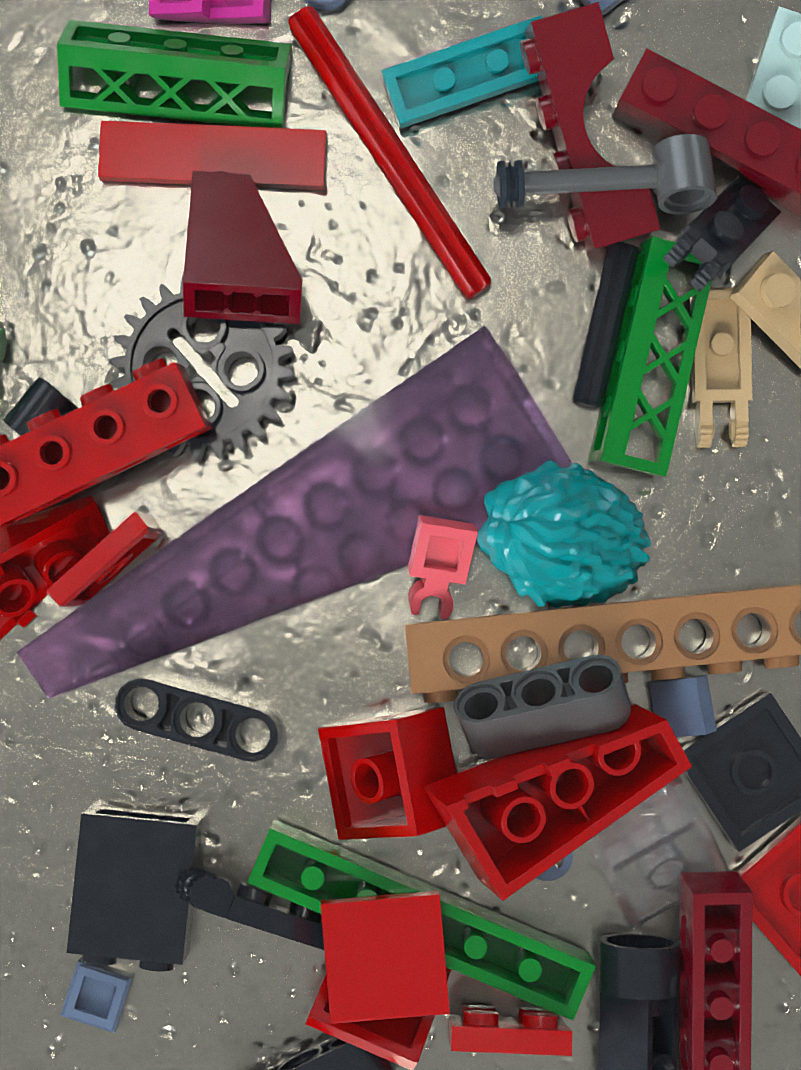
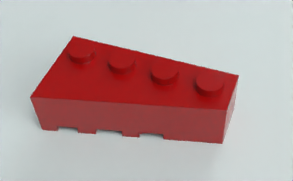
[423,704,692,901]

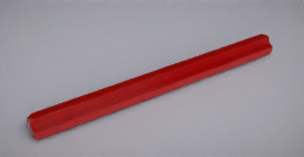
[288,6,491,299]

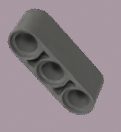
[454,655,631,758]

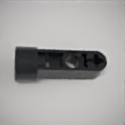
[599,933,681,1070]

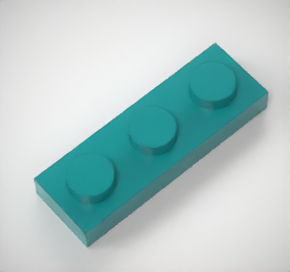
[381,15,543,129]

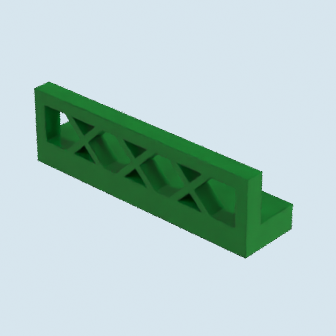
[57,20,292,128]
[587,236,712,477]

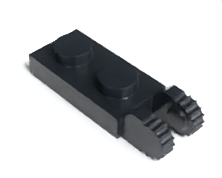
[663,175,781,292]
[174,867,324,950]

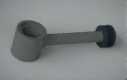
[492,134,717,215]

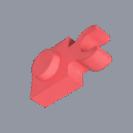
[407,515,478,619]

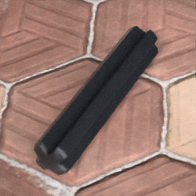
[573,242,639,408]

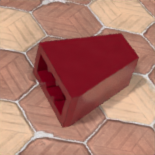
[183,171,302,324]

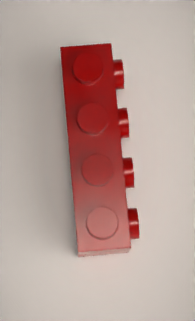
[0,358,213,528]

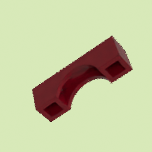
[520,2,661,251]
[612,48,801,216]

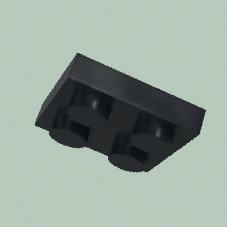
[682,691,801,852]

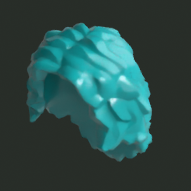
[477,460,651,609]

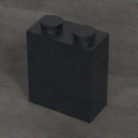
[67,806,203,972]

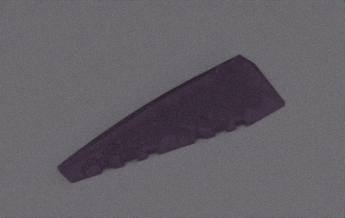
[17,326,572,699]

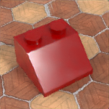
[318,707,457,840]

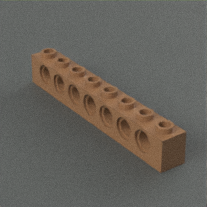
[405,584,801,703]

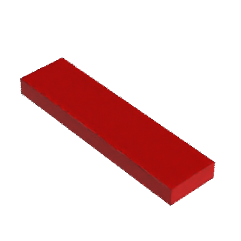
[98,120,327,190]

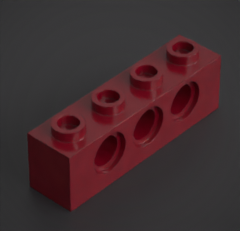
[679,871,753,1070]

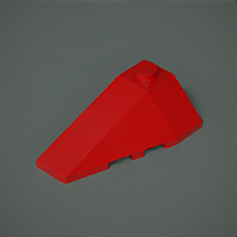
[0,496,110,640]

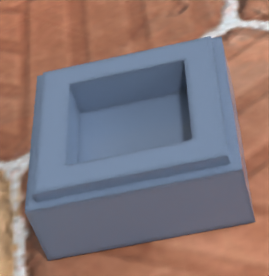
[648,674,717,737]
[60,957,135,1033]

